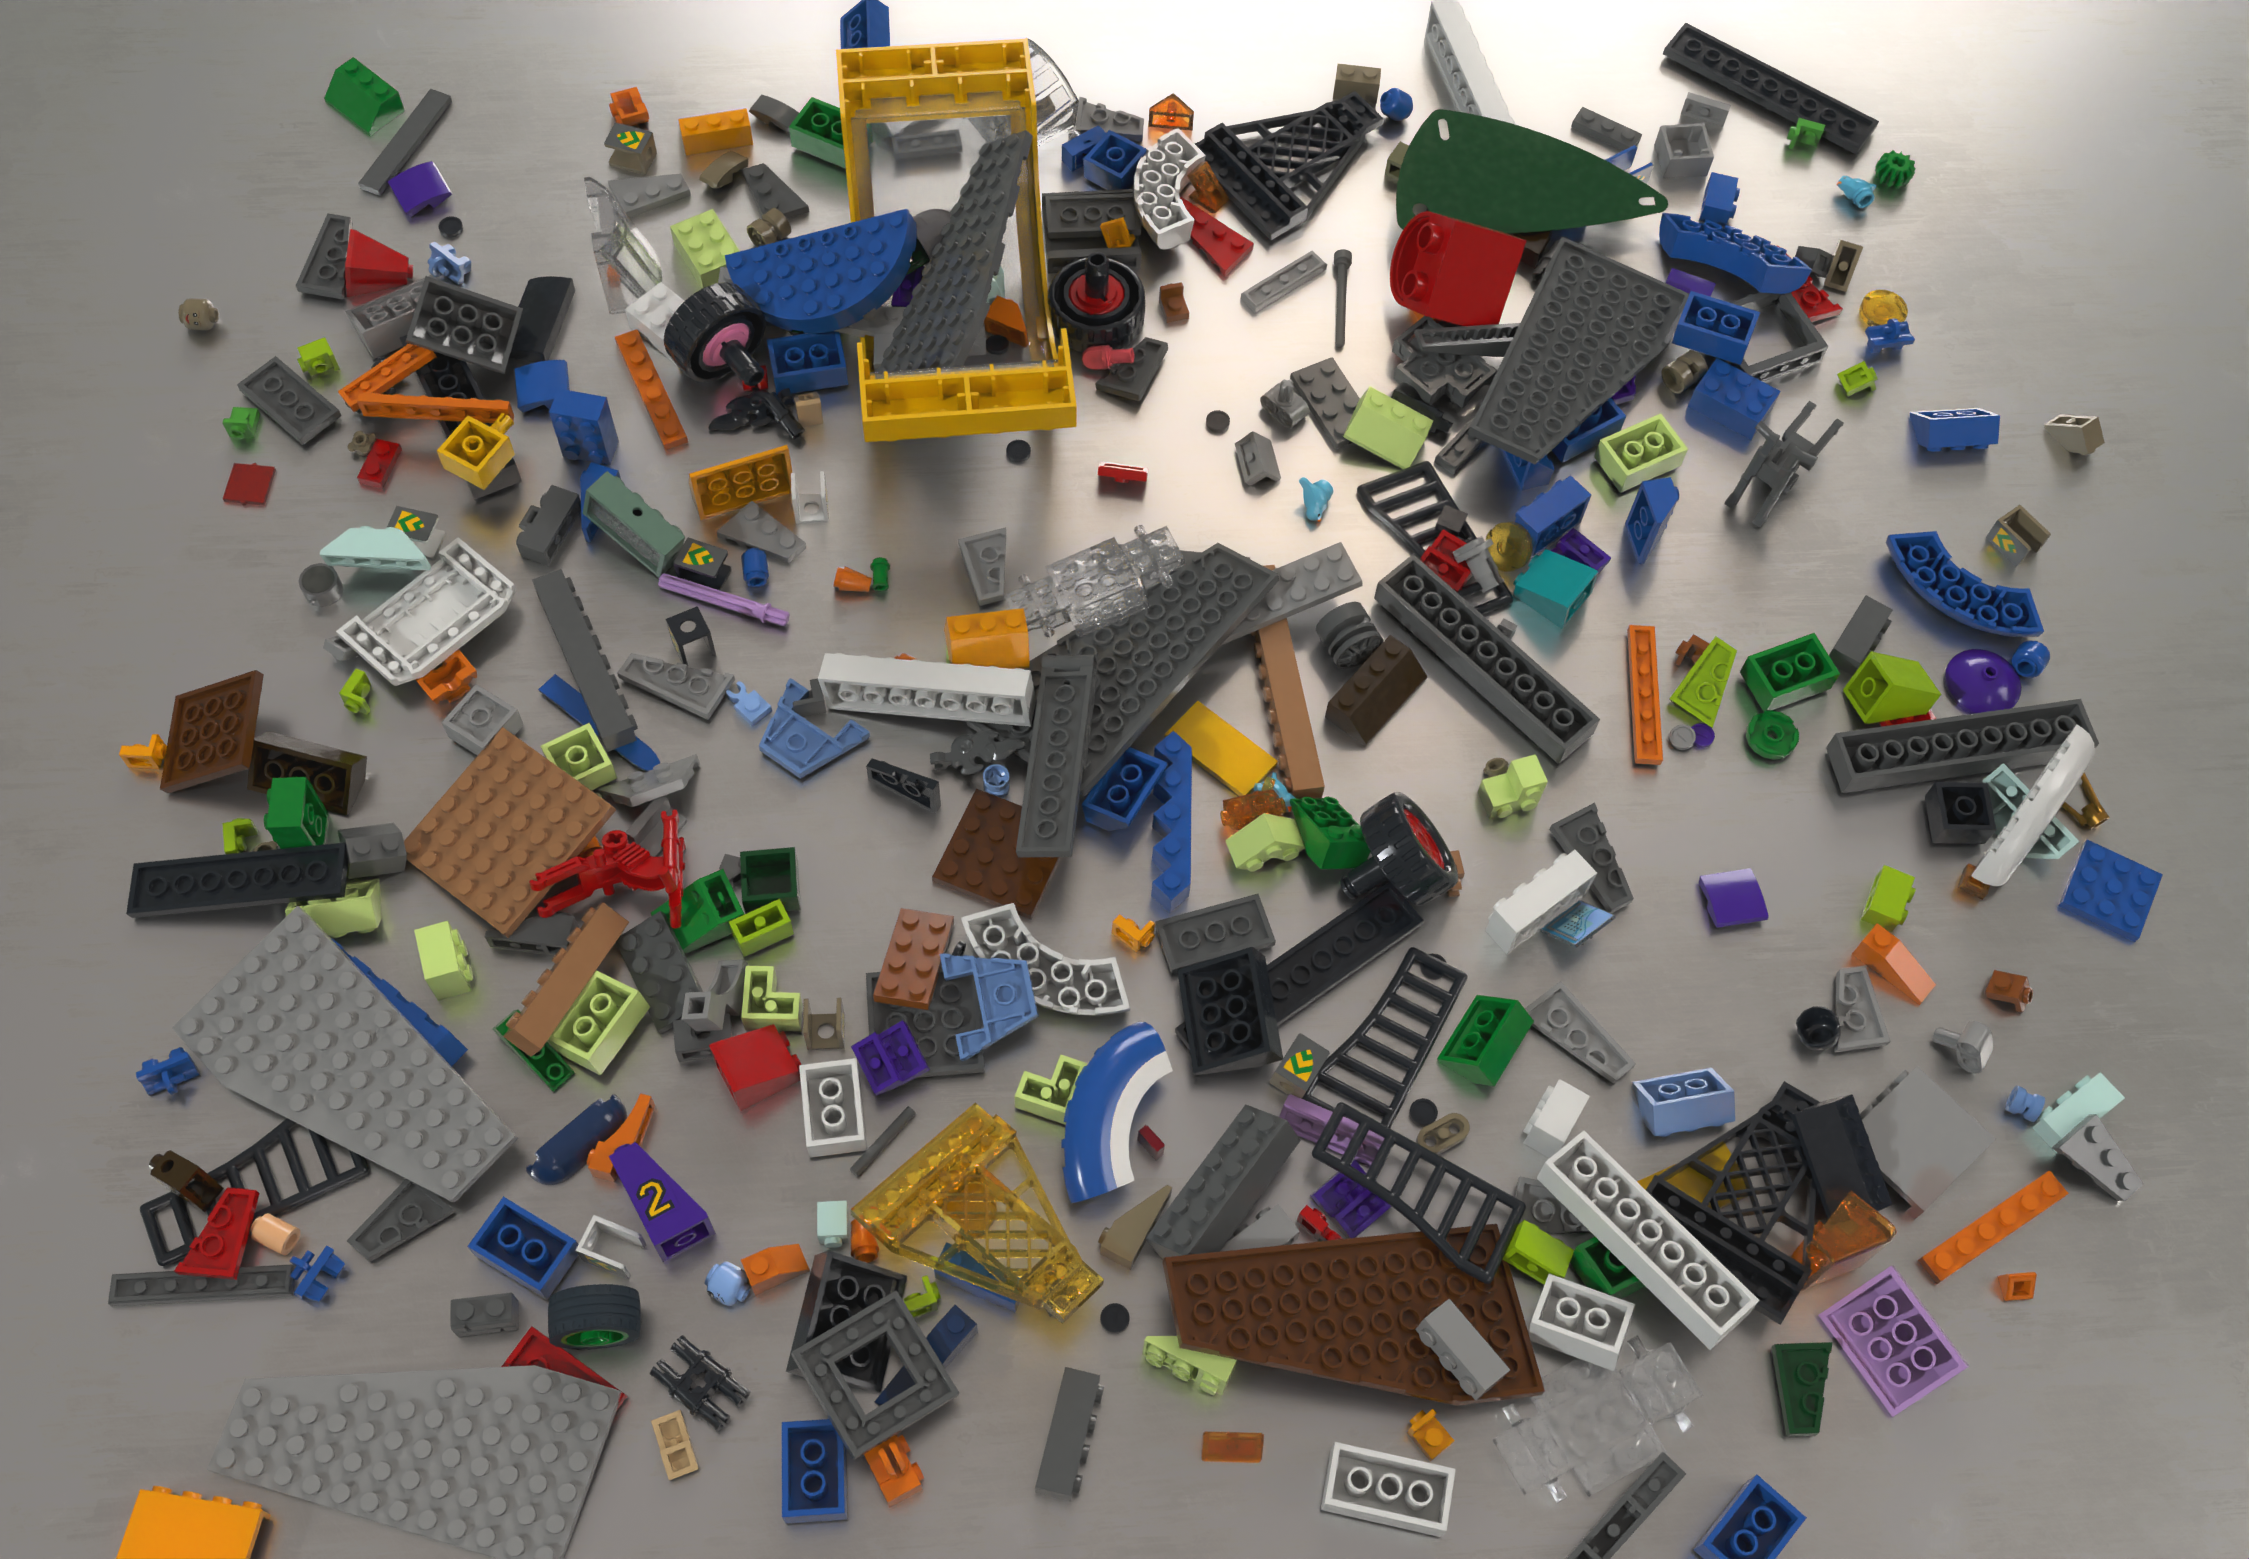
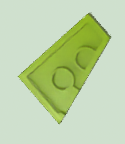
[1669,636,1737,728]

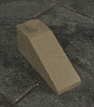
[1098,1185,1172,1270]

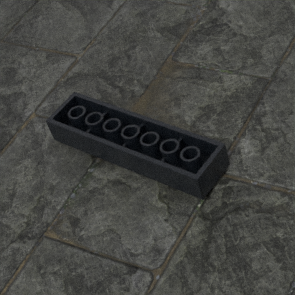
[400,335,522,499]

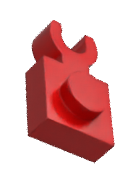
[1297,1205,1343,1241]

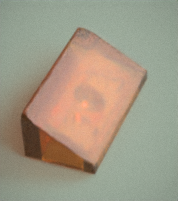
[1201,1431,1264,1463]

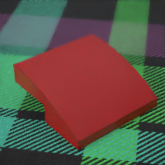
[1420,529,1473,593]

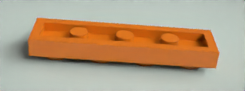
[338,343,436,412]

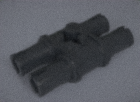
[650,1335,751,1431]

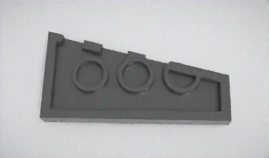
[1549,802,1634,914]

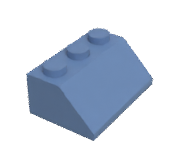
[1632,1067,1735,1137]

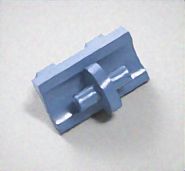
[428,242,471,285]

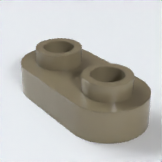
[1416,1113,1470,1155]

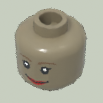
[178,298,219,331]

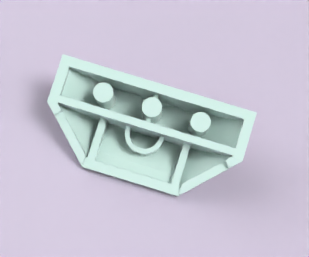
[320,526,431,570]
[1982,763,2080,859]

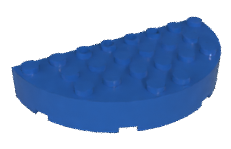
[725,208,917,334]

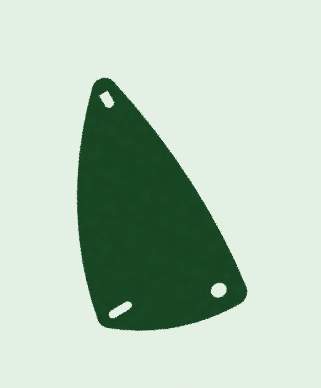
[1396,109,1668,234]

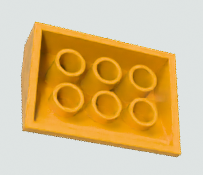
[689,445,793,520]

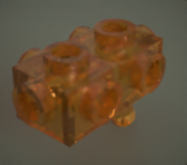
[1220,777,1286,830]

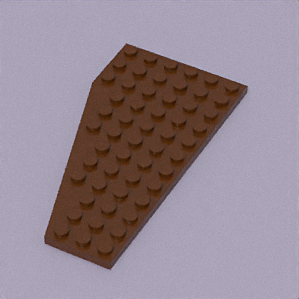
[1162,1224,1545,1406]

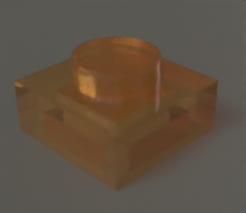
[1958,863,1990,900]

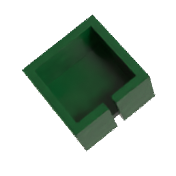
[740,847,800,914]

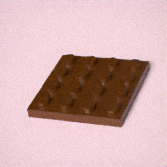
[160,670,264,793]
[932,789,1061,920]

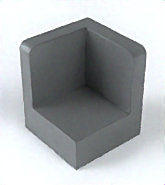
[1795,246,1834,278]
[793,678,826,717]

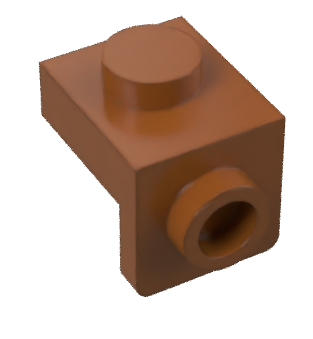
[1985,970,2033,1013]

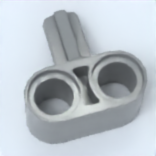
[1260,379,1310,428]
[1933,1021,1994,1073]

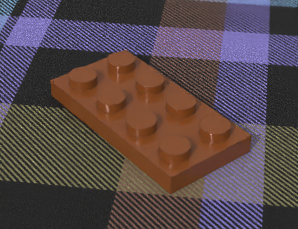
[873,908,954,1010]

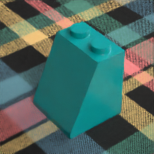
[1513,549,1598,629]

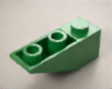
[492,1009,575,1092]

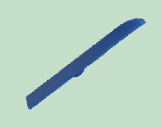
[538,674,660,772]

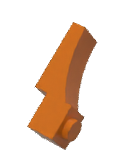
[587,1093,655,1182]

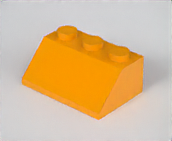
[678,108,753,156]
[944,608,1030,669]

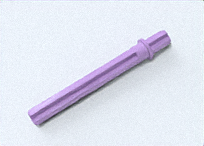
[658,573,790,626]

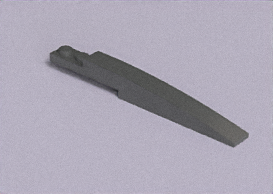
[1414,323,1520,357]
[1565,1452,1686,1559]

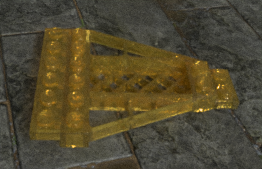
[851,1102,1104,1324]

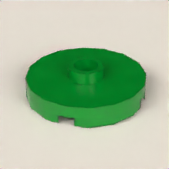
[1746,710,1799,760]

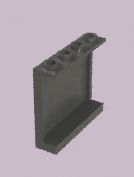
[1042,189,1141,274]

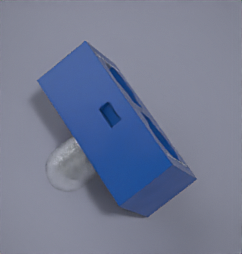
[1062,125,1106,172]

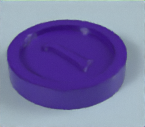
[1691,723,1715,748]

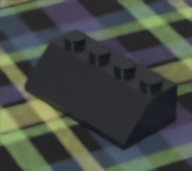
[1791,1094,1893,1226]

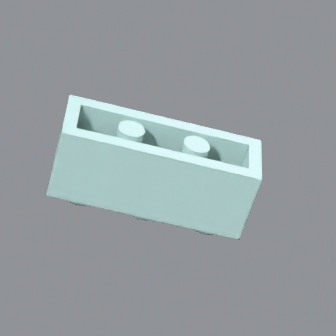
[2032,1072,2125,1154]

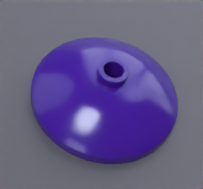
[1944,649,2022,714]

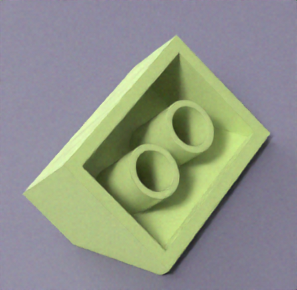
[1343,386,1433,469]
[285,878,381,938]

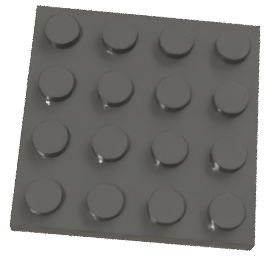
[866,967,985,1078]

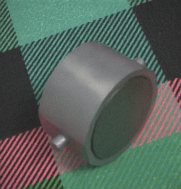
[298,563,344,607]

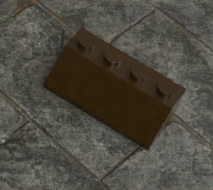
[1325,635,1427,747]
[247,731,367,815]

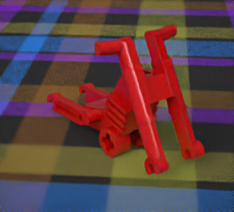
[529,809,686,928]

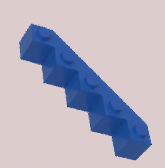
[1151,731,1192,913]
[332,939,468,1067]

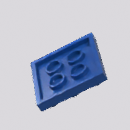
[2059,839,2163,942]

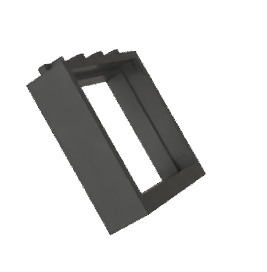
[1720,292,1828,382]

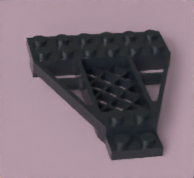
[1195,91,1384,240]
[1646,1081,1820,1325]

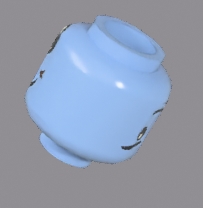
[705,1261,751,1306]

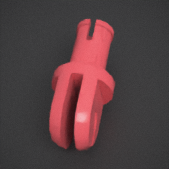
[1082,345,1135,370]

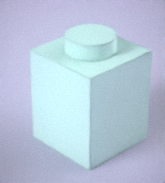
[817,1200,849,1248]

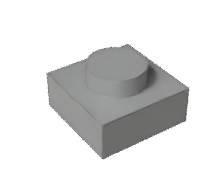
[323,636,360,661]

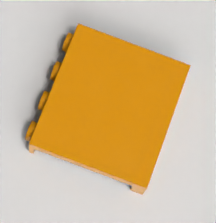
[116,1486,271,1559]

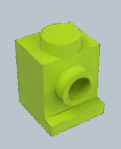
[297,337,340,376]

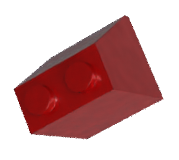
[709,1024,801,1112]

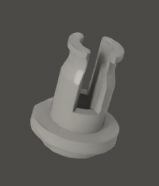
[1452,536,1505,593]

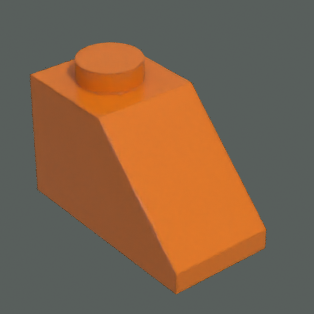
[984,295,1029,348]
[741,1244,810,1296]

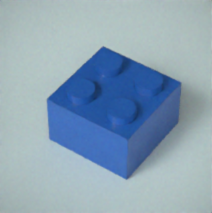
[1083,130,1147,190]

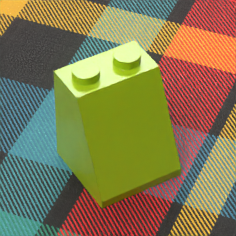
[1843,651,1942,724]

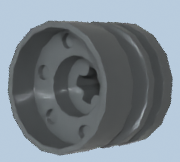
[1316,602,1384,669]

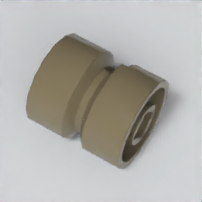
[746,208,791,247]
[1661,350,1708,394]

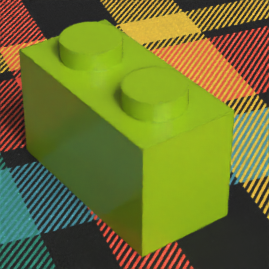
[1861,865,1916,932]
[729,899,794,957]
[1503,1219,1574,1285]

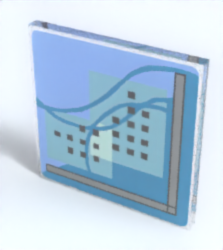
[1540,900,1616,948]

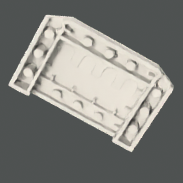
[336,537,517,686]

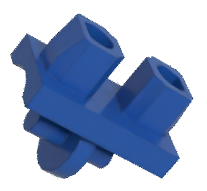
[1865,318,1915,353]
[136,1047,200,1096]
[289,1245,345,1302]

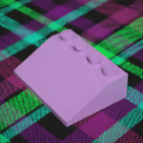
[1819,1266,1969,1417]

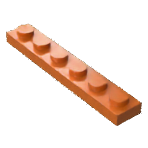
[615,329,688,450]
[357,393,514,423]
[1627,625,1663,765]
[1918,1170,2069,1284]

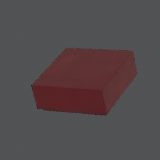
[1137,1125,1165,1160]

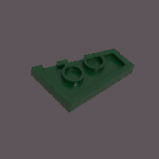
[1771,1342,1833,1437]

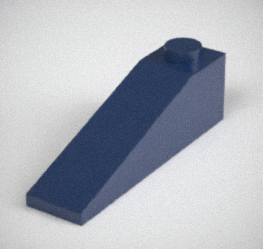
[874,1305,978,1406]

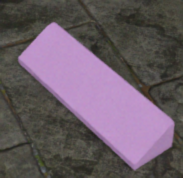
[1279,1094,1384,1166]

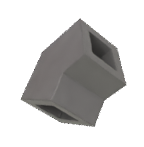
[1497,618,1518,640]
[719,854,742,886]

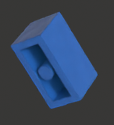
[1699,172,1740,227]

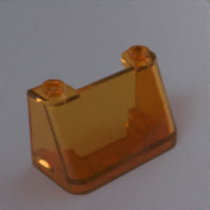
[1790,1191,1897,1291]

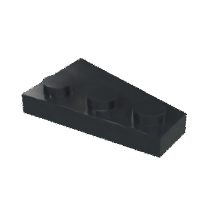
[866,758,941,814]

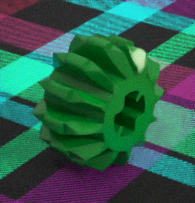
[1875,150,1916,189]

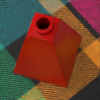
[345,229,414,297]

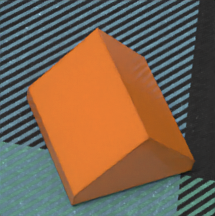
[1998,1272,2037,1301]

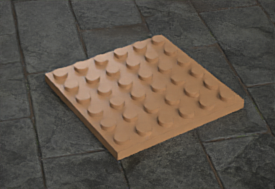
[404,727,616,938]

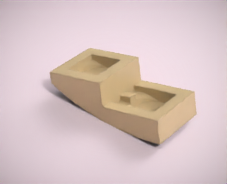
[651,1410,699,1480]

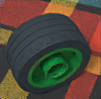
[548,1284,641,1350]

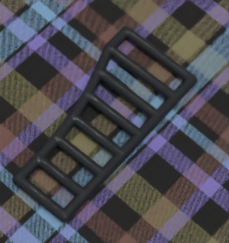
[1357,461,1514,614]
[1302,947,1468,1129]
[1312,1102,1526,1284]
[140,1118,369,1266]

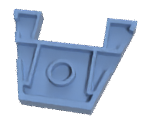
[759,678,870,779]
[940,954,1039,1061]

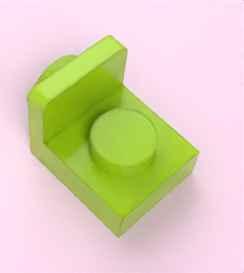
[1837,361,1878,396]
[339,668,371,715]
[222,818,258,854]
[904,1275,941,1319]

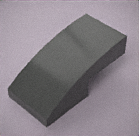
[749,94,799,134]

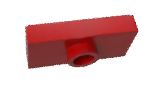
[1098,462,1149,483]

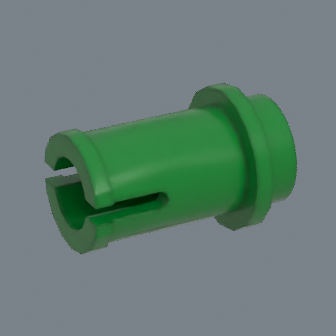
[870,557,890,592]

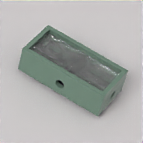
[583,471,685,577]

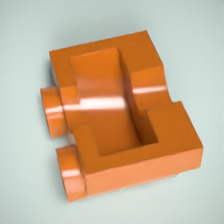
[609,87,649,126]
[415,650,477,704]

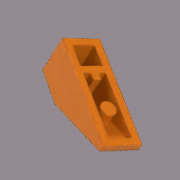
[1852,923,1936,1005]

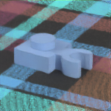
[726,681,772,727]

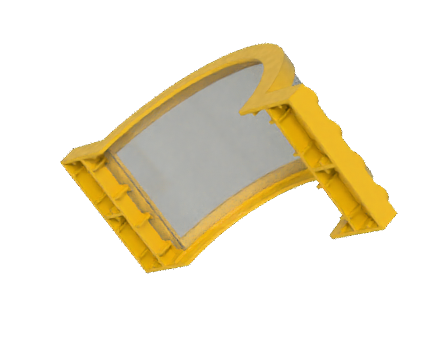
[836,38,1077,442]

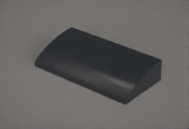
[509,276,575,363]

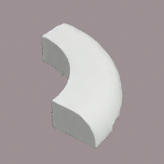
[1133,128,1206,250]
[1971,725,2095,886]
[961,903,1130,1016]

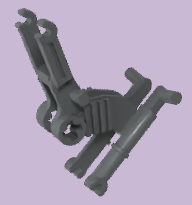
[1724,401,1844,527]

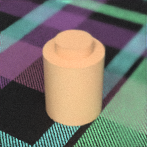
[250,1213,300,1255]

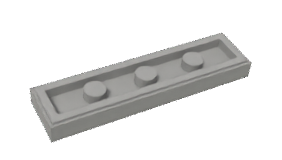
[1240,250,1327,313]

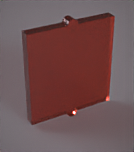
[223,463,276,506]

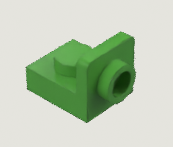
[1787,118,1825,150]
[222,407,260,439]

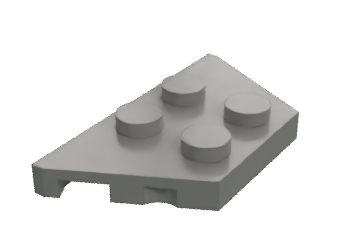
[599,754,700,807]

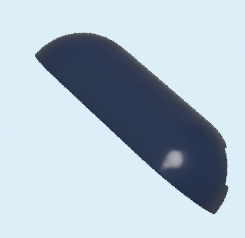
[526,1094,627,1185]

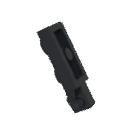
[1391,389,1453,433]

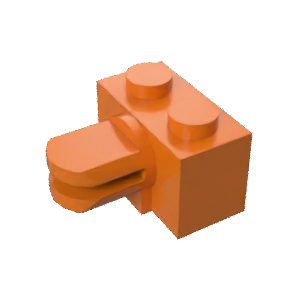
[864,1434,924,1508]

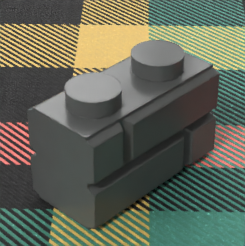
[450,1293,519,1337]

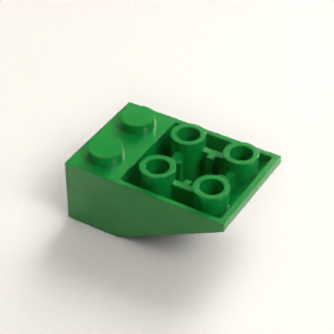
[1290,796,1370,869]
[650,869,745,954]

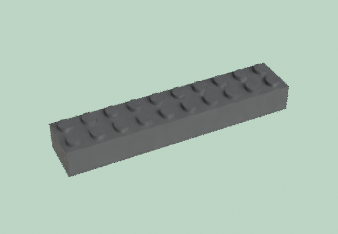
[1374,554,1600,764]
[1826,699,2099,793]

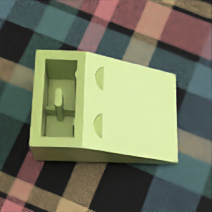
[1142,1336,1238,1395]

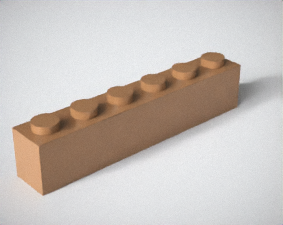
[503,902,629,1057]

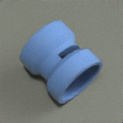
[2005,1085,2045,1122]

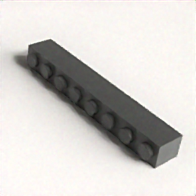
[532,569,638,752]

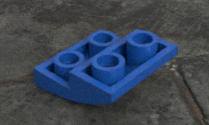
[515,360,570,413]

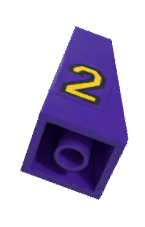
[609,1142,716,1262]

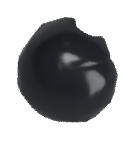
[1796,1006,1841,1051]

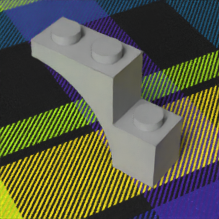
[681,959,748,1031]

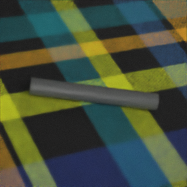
[850,1106,916,1177]

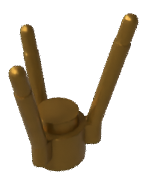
[2062,772,2110,829]

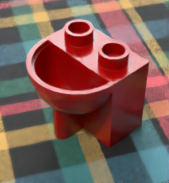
[1390,211,1526,326]

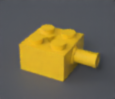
[437,413,515,490]

